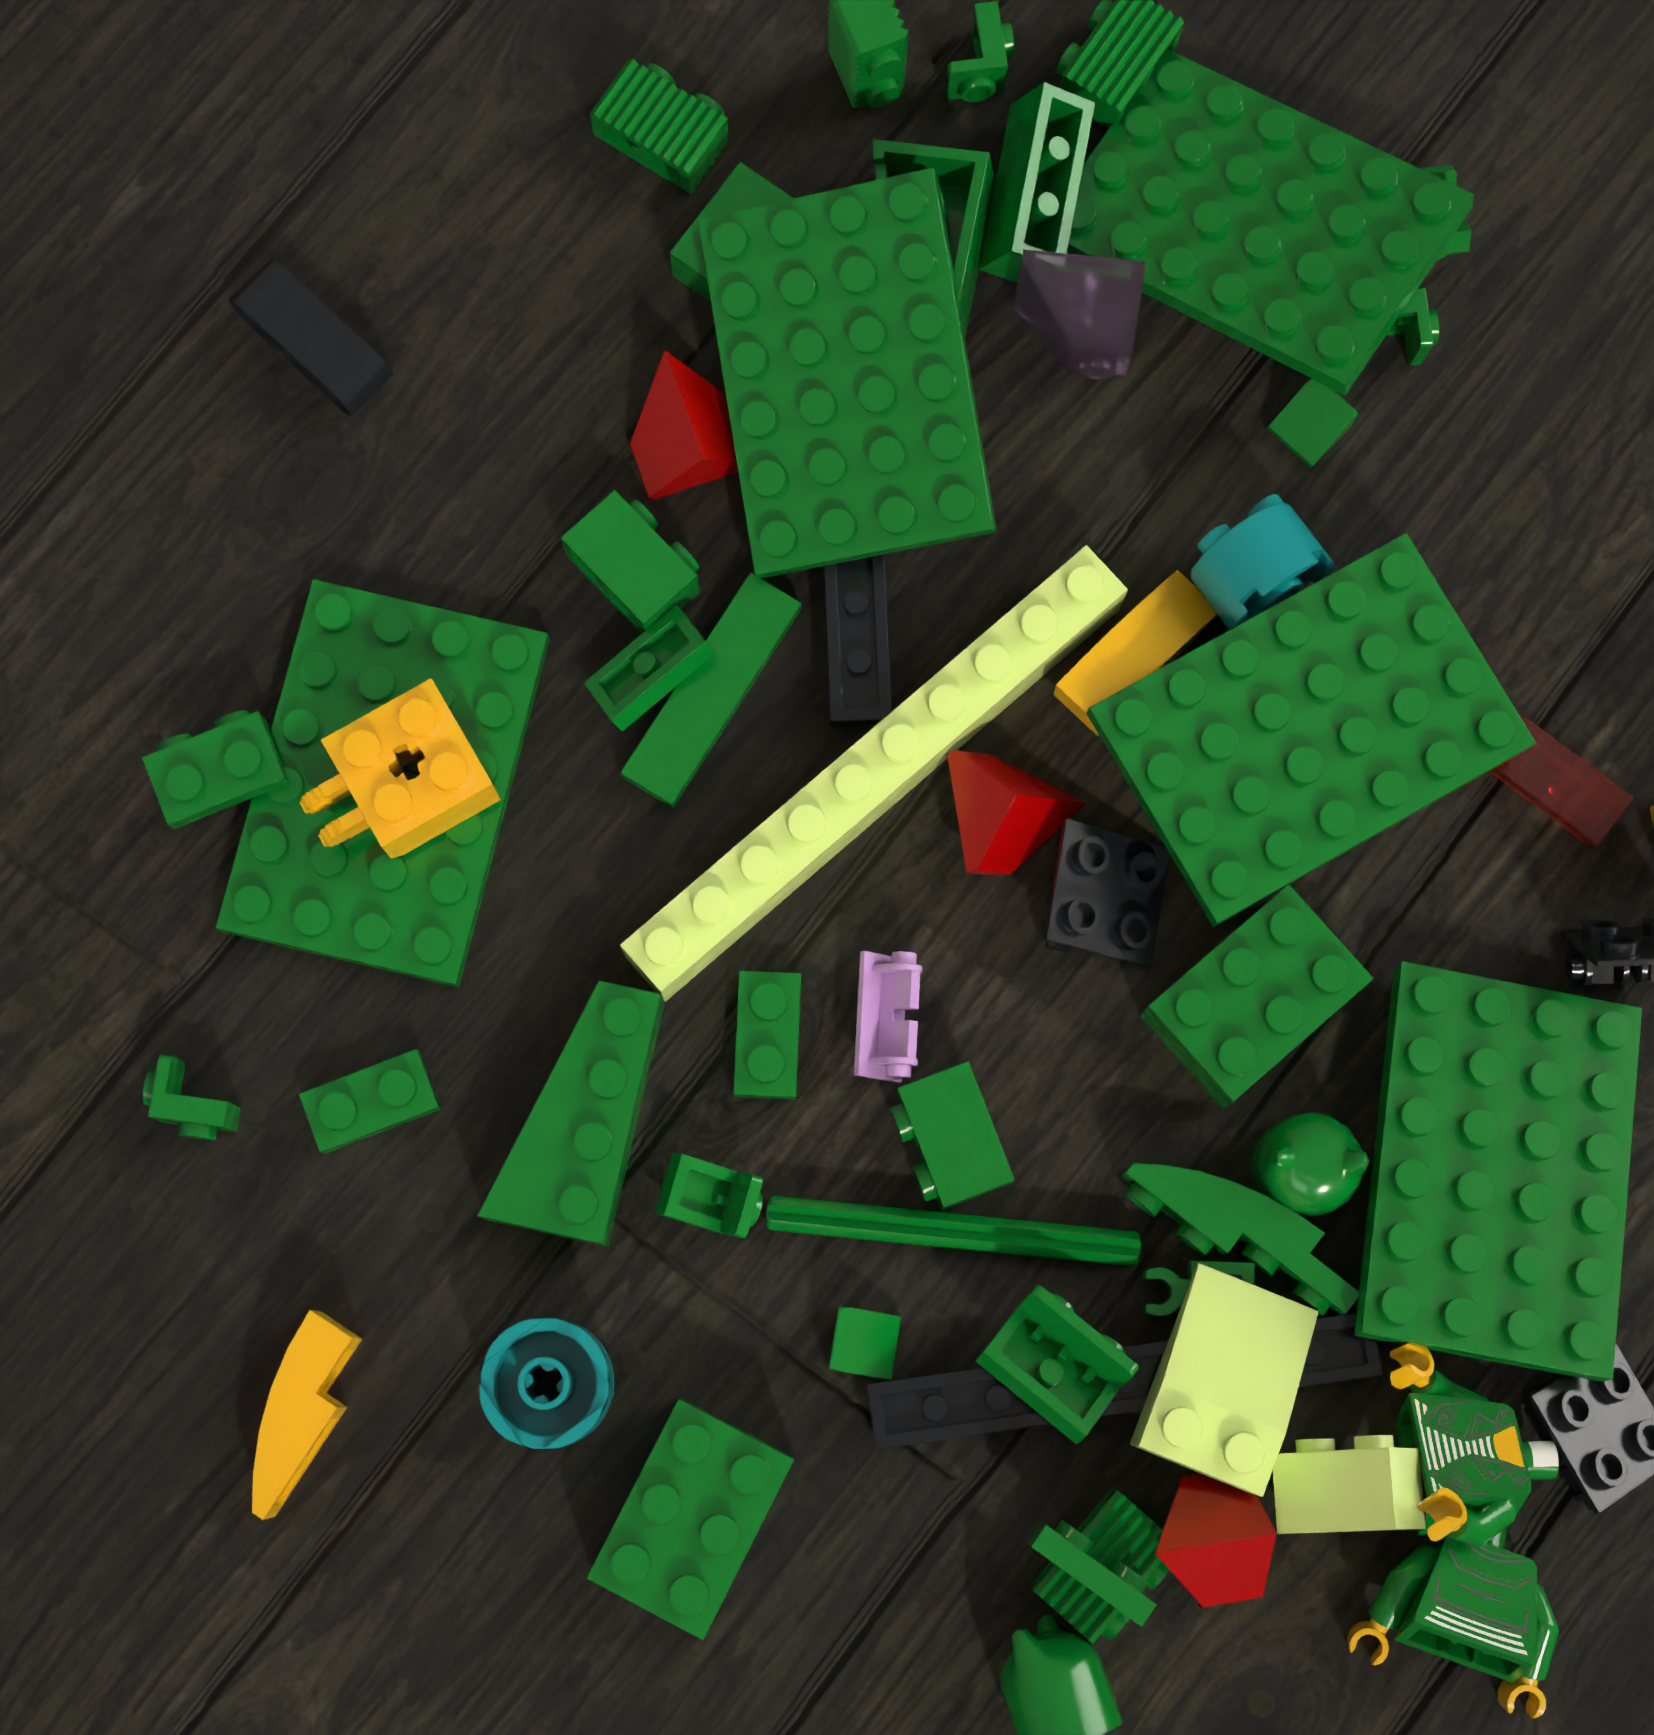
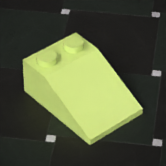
[1130,1263,1319,1497]

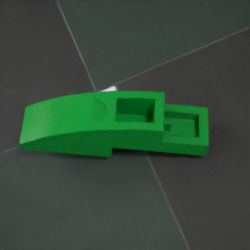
[1119,1163,1359,1317]

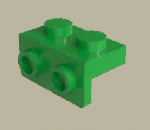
[142,710,289,830]
[976,1285,1139,1445]

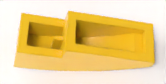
[1054,570,1218,736]
[252,1310,362,1520]

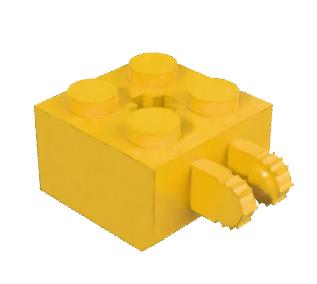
[299,678,501,859]

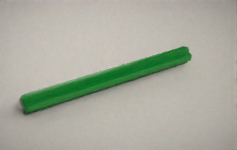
[765,1196,1141,1266]

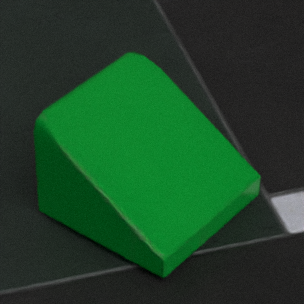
[1267,378,1358,468]
[829,1305,901,1380]

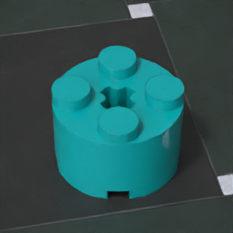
[1191,494,1334,630]
[479,1317,615,1450]

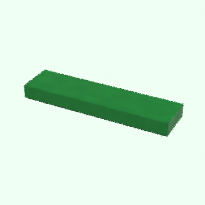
[621,572,802,808]

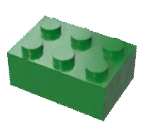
[1140,884,1374,1109]
[587,1399,795,1640]

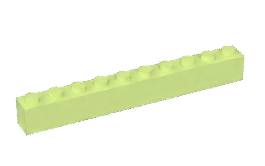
[620,545,1128,1002]

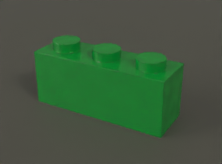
[978,82,1095,288]

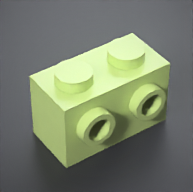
[1273,1435,1426,1534]

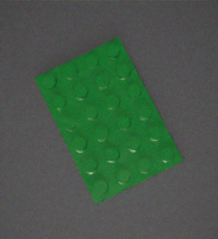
[1067,49,1474,395]
[698,167,997,578]
[1086,533,1536,927]
[216,579,550,988]
[1354,961,1642,1382]

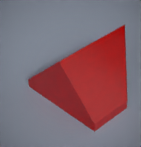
[630,350,738,501]
[947,750,1086,876]
[1155,1473,1277,1608]

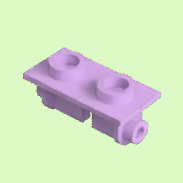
[854,951,923,1083]

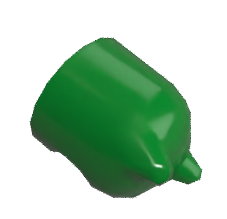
[1250,1112,1369,1218]
[999,1614,1123,1735]

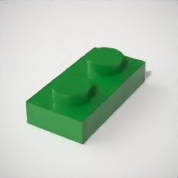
[584,605,716,732]
[733,971,801,1100]
[299,1049,441,1154]
[1026,1520,1157,1627]

